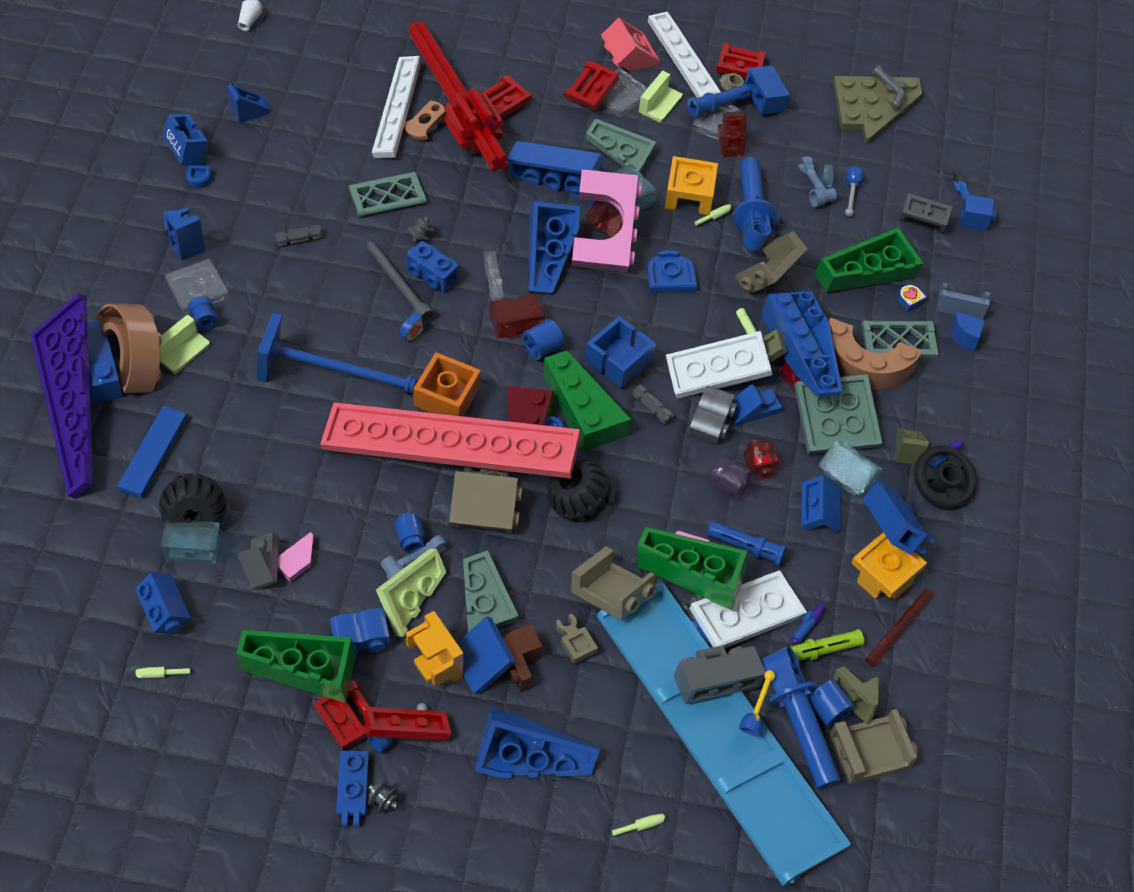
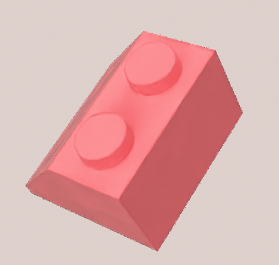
[601,17,661,72]

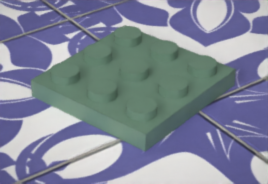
[794,374,882,454]

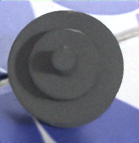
[408,216,434,242]
[368,780,398,813]

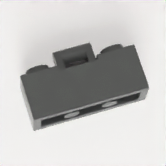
[674,645,766,704]

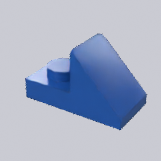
[732,384,782,426]

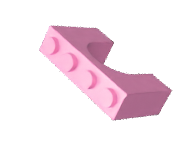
[572,169,642,272]

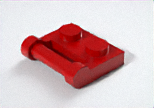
[716,42,766,79]
[563,61,620,111]
[479,75,531,119]
[314,680,371,751]

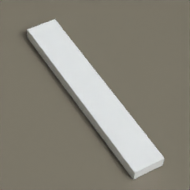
[648,12,721,98]
[372,56,422,158]

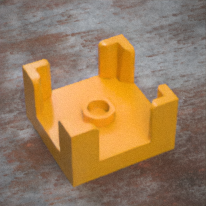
[665,156,718,215]

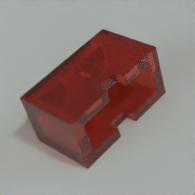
[489,293,544,339]

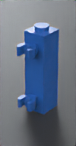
[863,480,935,555]

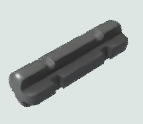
[275,224,322,246]
[632,385,674,424]

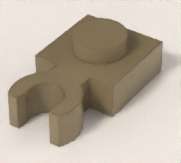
[556,614,598,664]

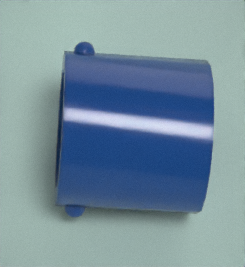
[522,319,564,360]
[808,679,856,728]

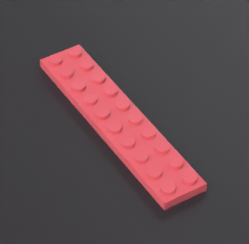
[320,403,581,478]

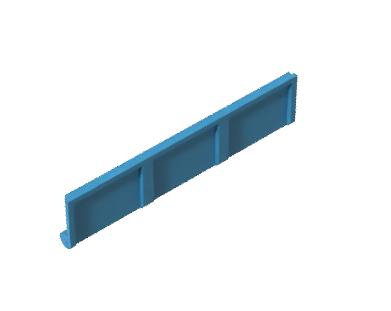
[597,582,852,887]

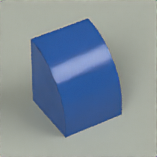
[951,312,985,352]

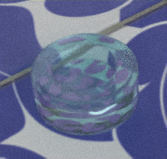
[822,164,833,187]

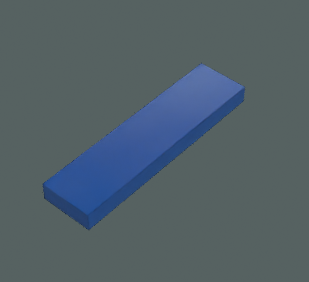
[117,406,187,499]

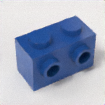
[744,66,790,114]

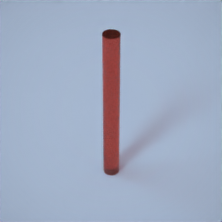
[865,588,933,666]

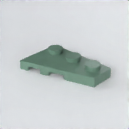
[586,119,656,177]
[463,551,519,632]

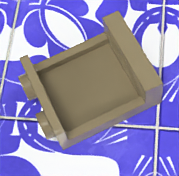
[735,231,807,294]
[449,471,522,534]
[571,546,656,621]
[830,709,918,785]

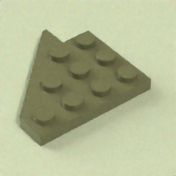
[833,76,922,144]

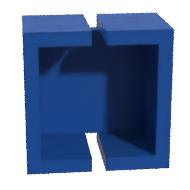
[585,316,656,388]

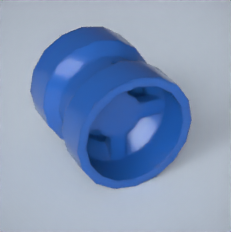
[188,296,218,331]

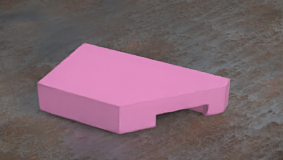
[277,532,314,582]

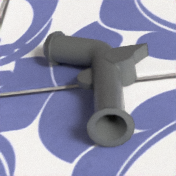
[871,65,909,109]

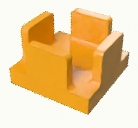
[851,532,927,600]
[406,611,463,687]

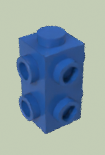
[407,241,459,294]
[135,572,191,635]

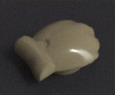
[719,73,748,93]

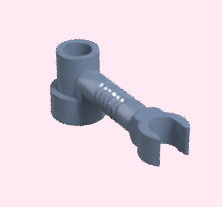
[798,156,837,208]
[381,535,446,580]

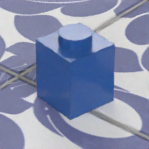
[960,194,997,231]

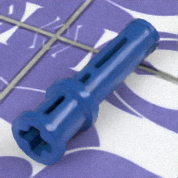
[687,84,750,117]
[707,521,787,567]

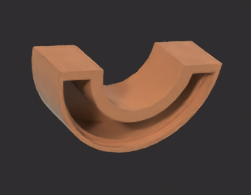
[96,304,162,393]
[829,318,922,390]

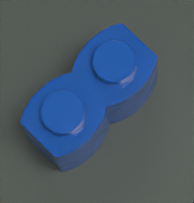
[330,608,390,655]

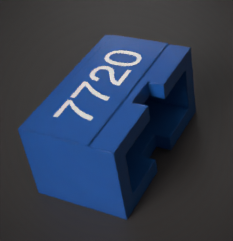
[163,113,208,165]

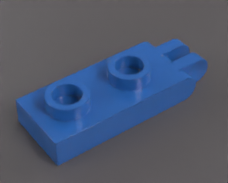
[336,751,369,827]

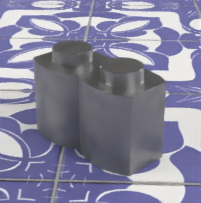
[689,386,737,444]

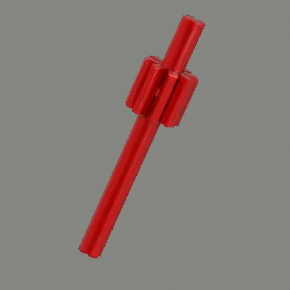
[409,20,509,172]

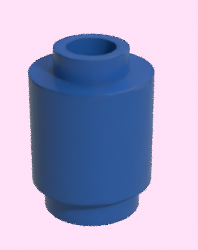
[395,512,426,553]

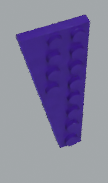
[30,293,93,498]

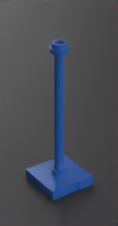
[256,313,416,393]

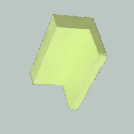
[639,71,683,123]
[160,315,210,374]

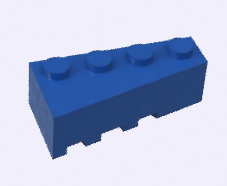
[507,141,604,206]

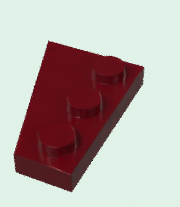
[507,386,556,426]

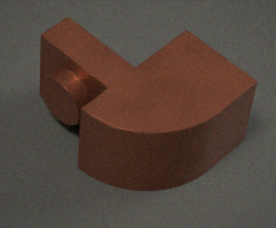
[504,624,542,692]

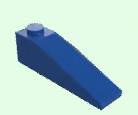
[87,319,123,405]
[475,708,600,779]

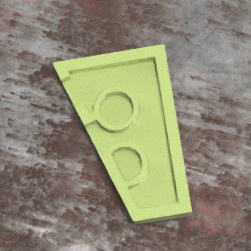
[376,549,446,637]

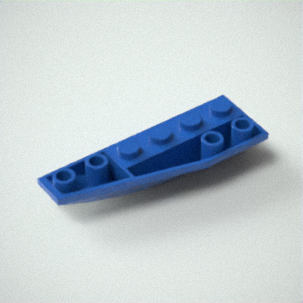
[762,291,842,397]

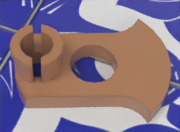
[404,101,447,140]

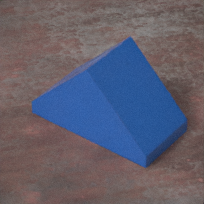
[228,83,271,124]

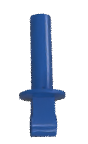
[733,157,777,252]
[763,646,841,789]

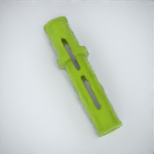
[784,629,864,661]

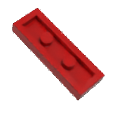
[363,707,451,741]

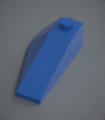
[528,202,580,294]

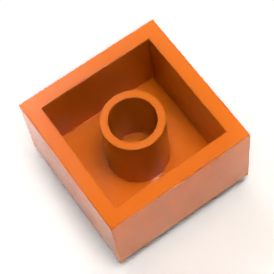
[413,352,481,417]

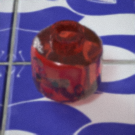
[743,439,780,478]

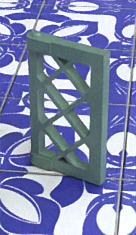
[349,172,426,217]
[861,320,938,358]

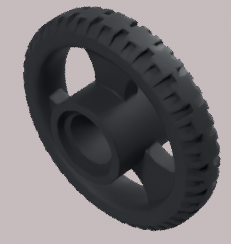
[914,445,977,509]

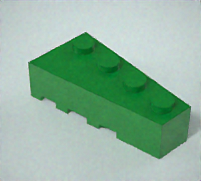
[814,228,924,292]
[543,351,631,451]
[637,527,748,610]
[236,630,356,703]

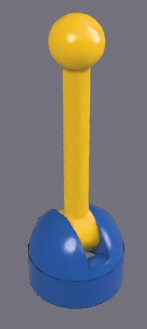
[739,670,775,736]

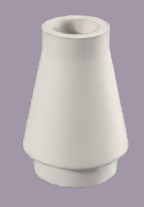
[237,0,262,31]

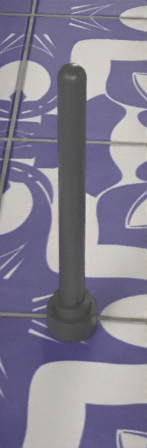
[367,241,436,325]

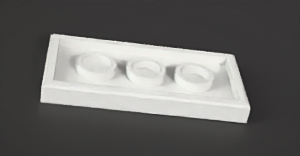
[666,331,772,399]
[689,570,807,648]

